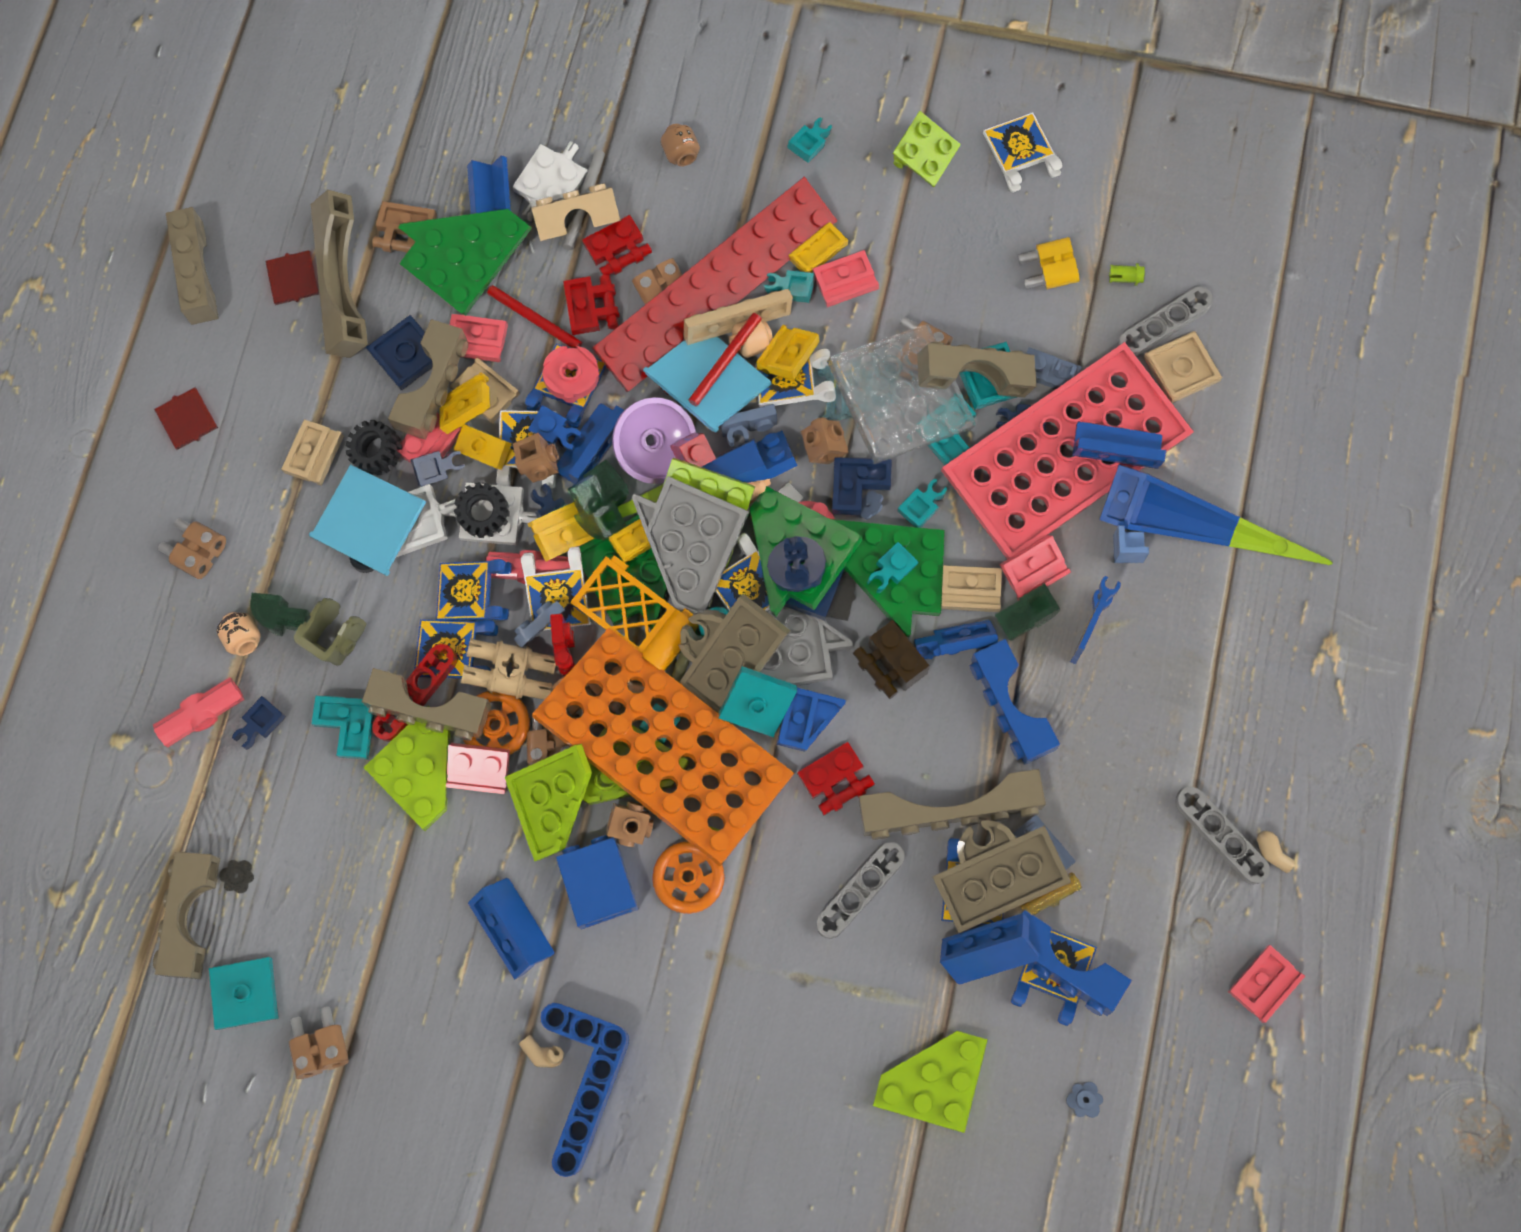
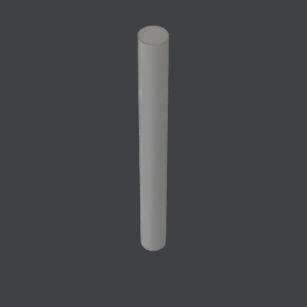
[562,150,605,250]

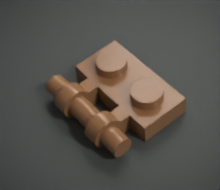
[372,201,437,254]

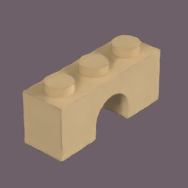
[531,183,621,241]

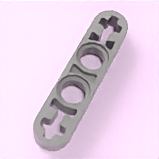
[1118,287,1213,357]
[1175,787,1270,885]
[816,842,905,939]

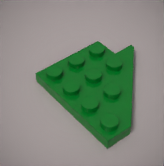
[398,209,532,316]
[750,486,863,617]
[579,515,668,631]
[831,519,945,638]

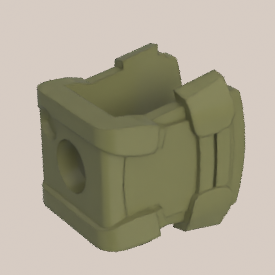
[294,598,367,666]

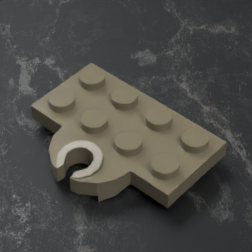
[678,594,791,714]
[933,820,1071,933]

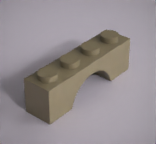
[166,207,219,325]
[388,319,468,440]
[917,342,1037,398]
[362,668,491,741]
[153,852,220,979]

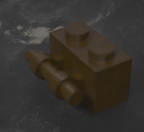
[853,620,930,699]

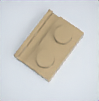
[450,358,520,424]
[281,419,344,486]
[941,565,1002,612]

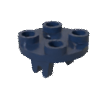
[767,536,827,592]

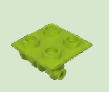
[892,111,961,187]

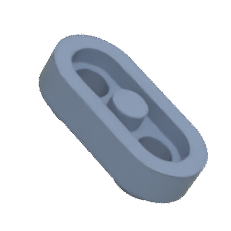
[514,601,565,647]

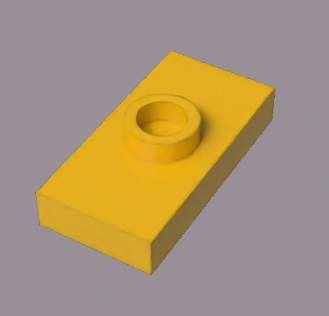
[789,222,848,273]
[454,424,512,470]
[608,519,651,563]

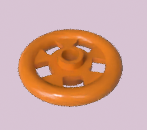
[463,691,530,755]
[652,841,725,914]

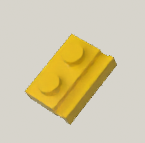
[756,325,820,380]
[439,372,490,434]
[527,500,597,562]

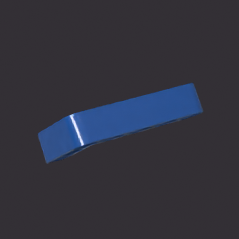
[540,1003,629,1177]

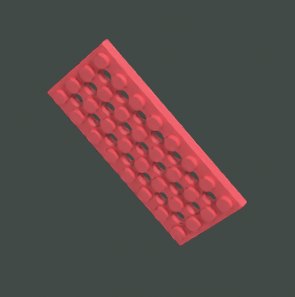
[941,342,1194,559]

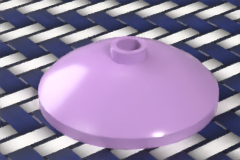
[612,398,696,484]

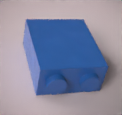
[556,835,639,930]

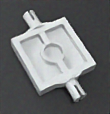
[513,141,588,222]
[444,483,538,545]
[396,484,457,557]

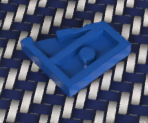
[776,687,846,752]

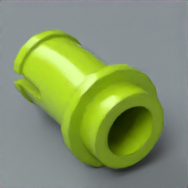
[1109,263,1145,286]

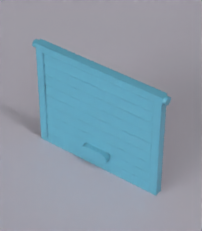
[643,337,771,433]
[309,464,426,576]

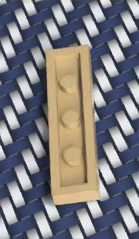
[684,289,793,345]

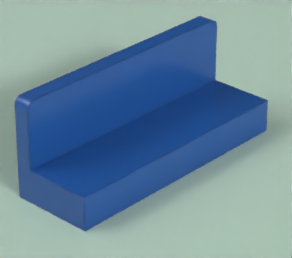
[467,156,511,214]
[557,403,624,488]
[1072,422,1166,469]
[468,878,555,980]
[940,913,1040,984]

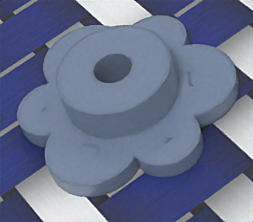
[855,490,883,520]
[1066,1082,1103,1118]

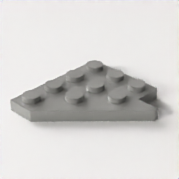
[632,476,749,614]
[760,606,853,685]

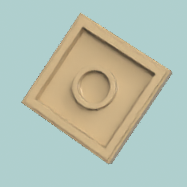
[1144,331,1222,403]

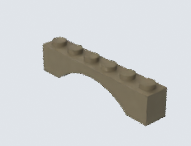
[310,189,368,358]
[859,769,1046,840]

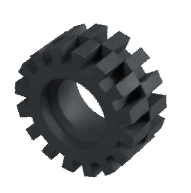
[345,420,402,475]
[454,482,510,538]

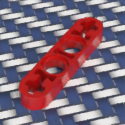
[372,644,458,742]

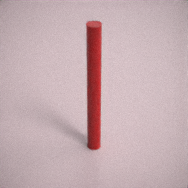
[487,285,583,349]
[688,313,762,407]

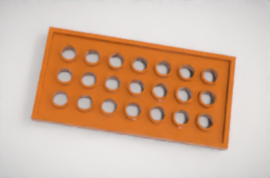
[532,628,794,866]

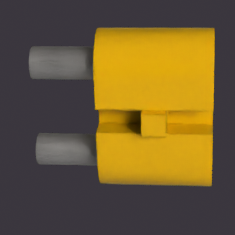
[1018,237,1080,290]

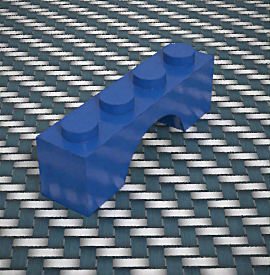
[969,639,1060,765]
[1023,910,1132,1016]

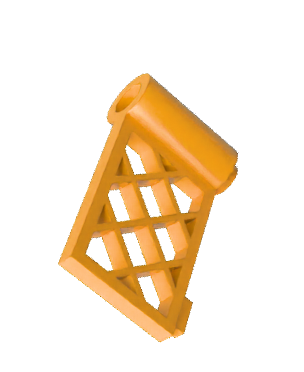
[570,555,699,671]

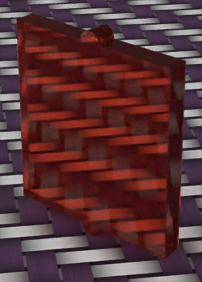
[265,250,319,305]
[154,387,218,450]

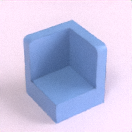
[1113,525,1149,563]

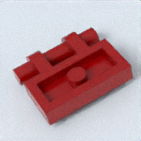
[582,215,652,275]
[563,275,620,335]
[550,613,575,676]
[797,742,875,816]

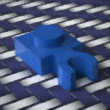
[528,405,583,451]

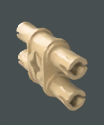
[461,638,556,700]

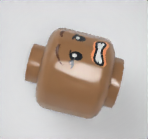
[660,124,700,167]

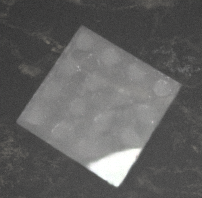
[827,324,976,464]

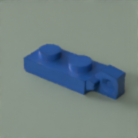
[914,620,998,659]

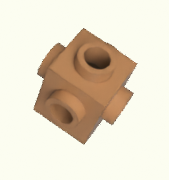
[801,417,849,464]
[513,433,559,483]
[606,801,654,847]

